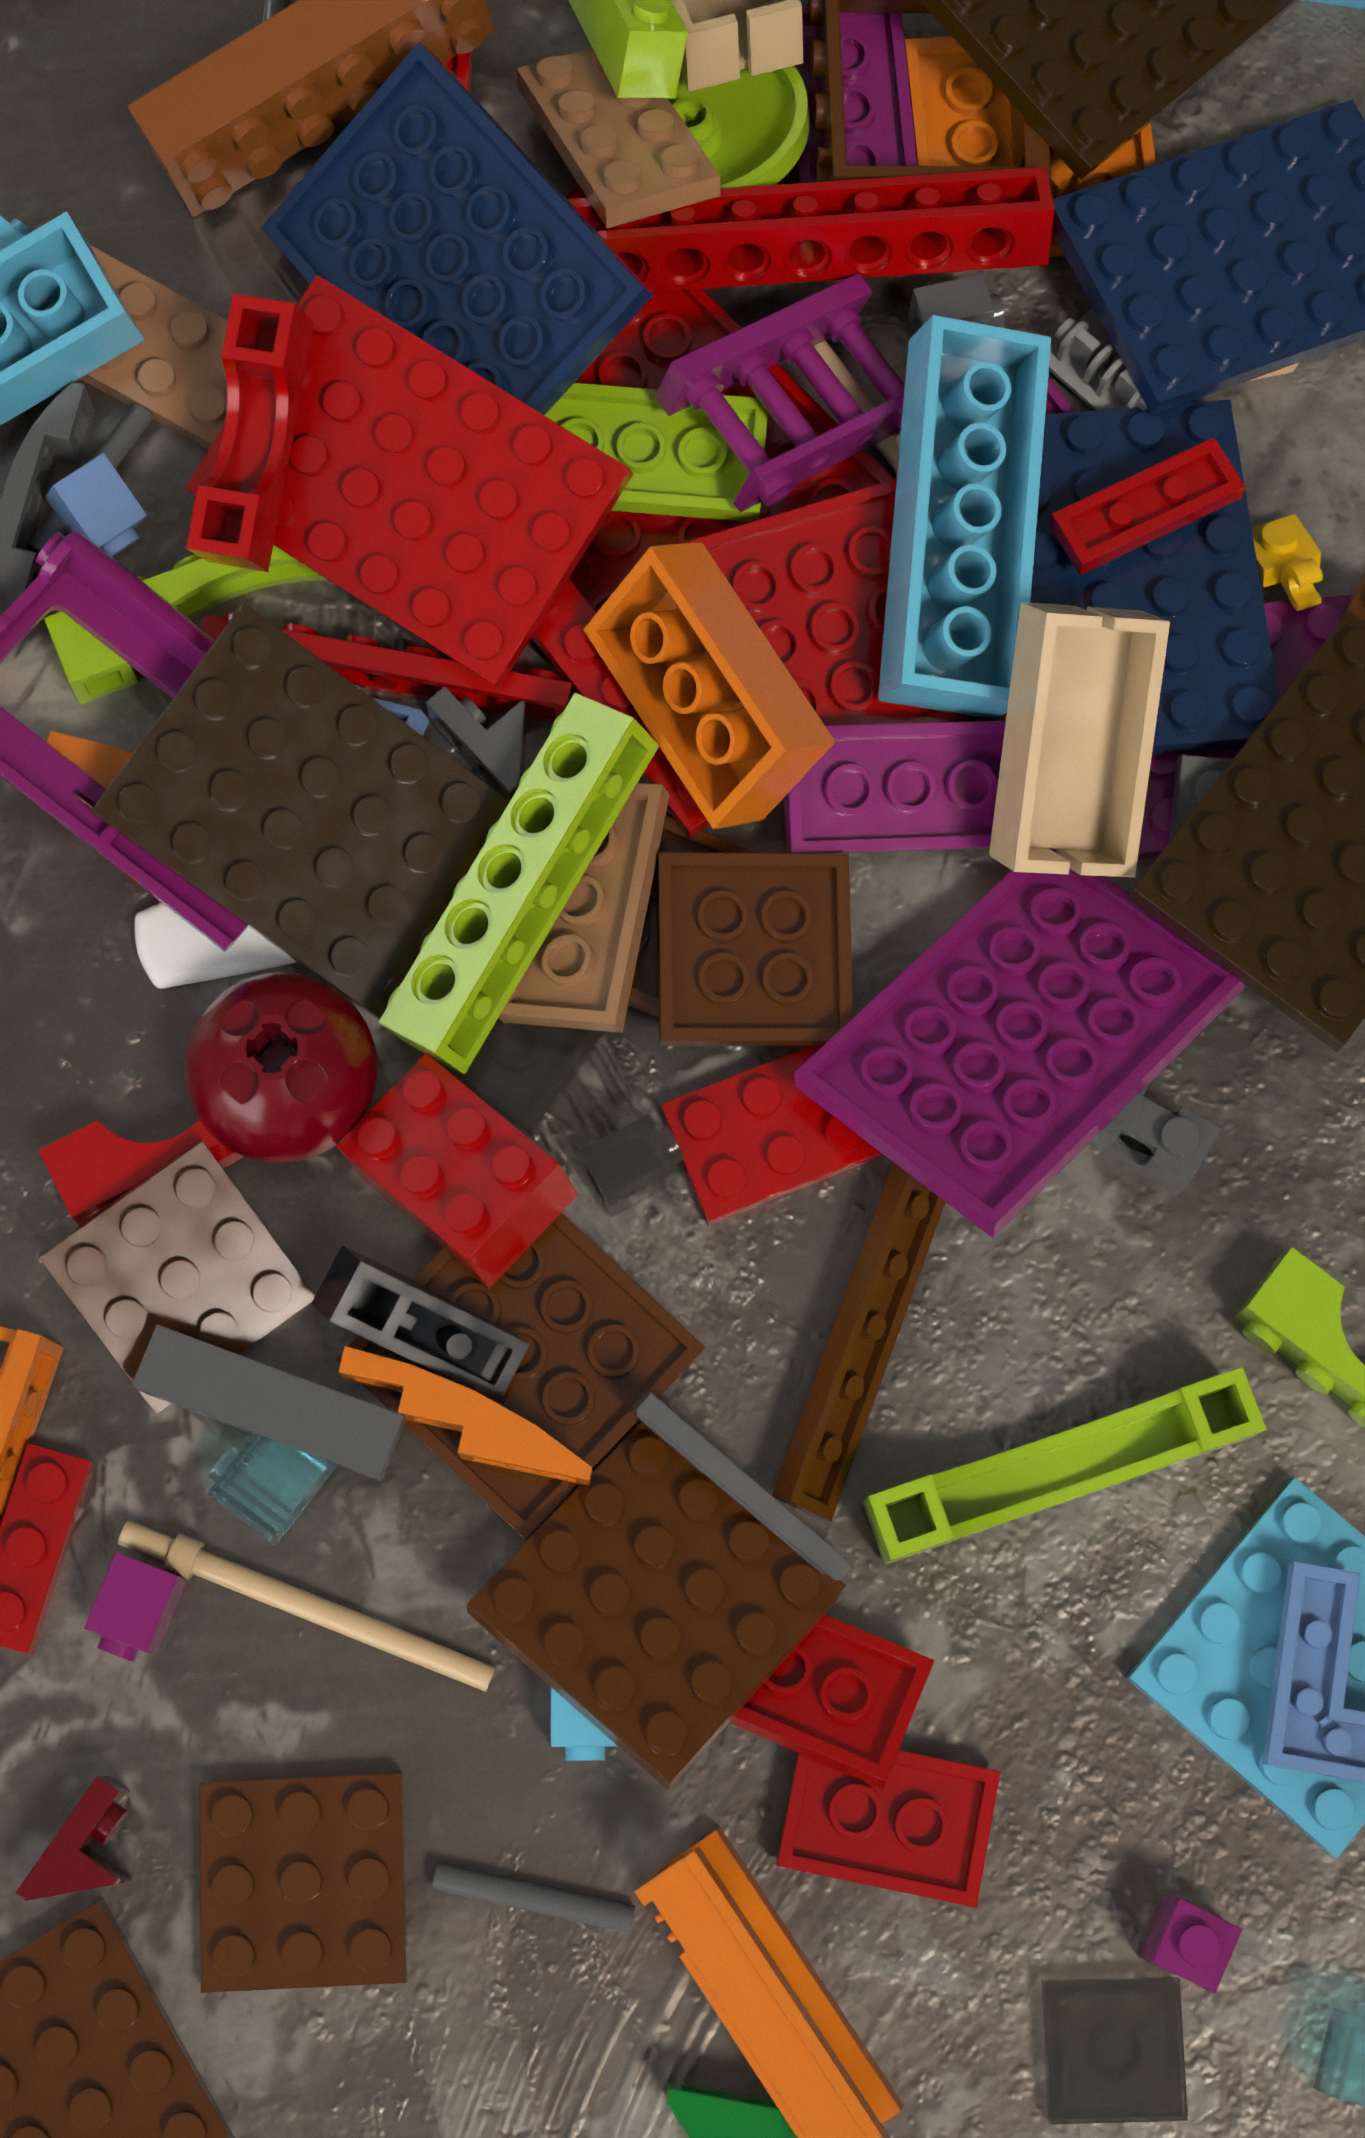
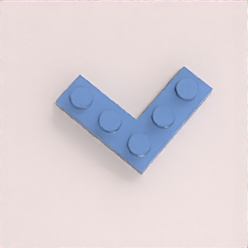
[1262,1561,1365,1783]

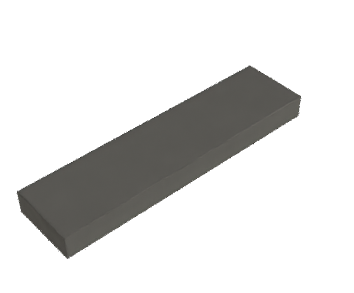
[131,1325,406,1481]
[631,1390,854,1581]

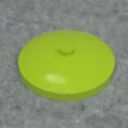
[668,66,810,189]

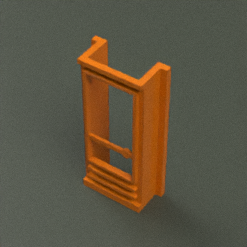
[634,1826,904,2138]

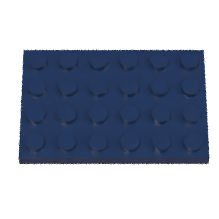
[261,42,654,415]
[1052,99,1365,415]
[1030,400,1279,756]

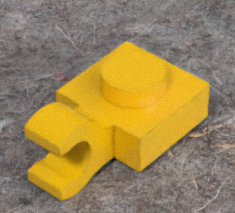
[1251,514,1323,611]

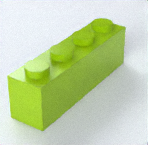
[568,0,688,98]

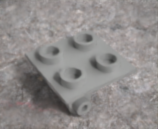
[1049,307,1148,411]

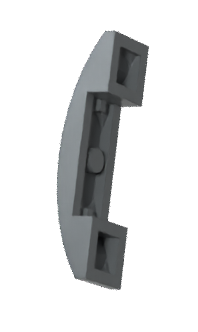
[0,382,95,631]

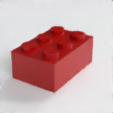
[336,1053,579,1289]

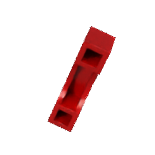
[186,293,314,572]
[38,1041,272,1225]

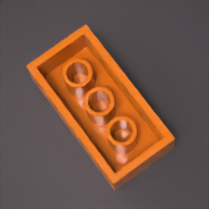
[583,542,836,829]

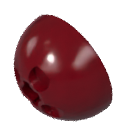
[184,972,378,1163]

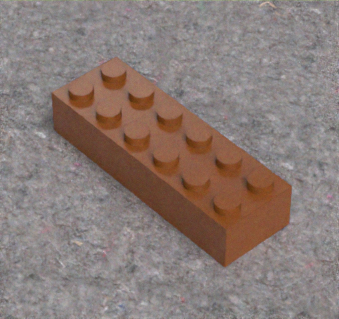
[127,0,494,217]

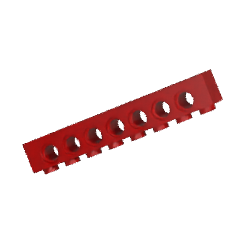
[567,167,1055,293]

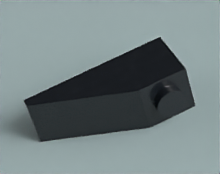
[311,1245,530,1402]

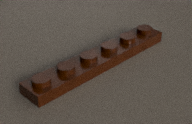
[772,1162,945,1521]

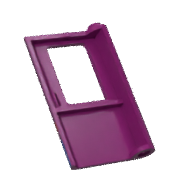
[0,530,248,952]

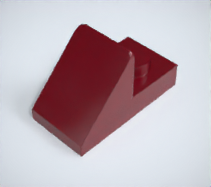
[15,1776,133,1901]

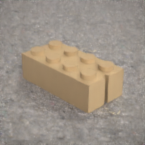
[671,0,803,92]
[989,602,1170,878]

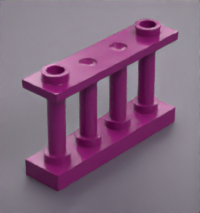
[655,273,905,513]

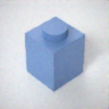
[45,453,147,557]

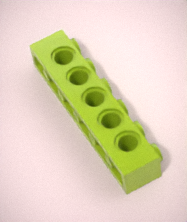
[378,693,660,1075]

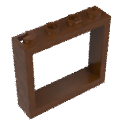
[808,0,1051,183]

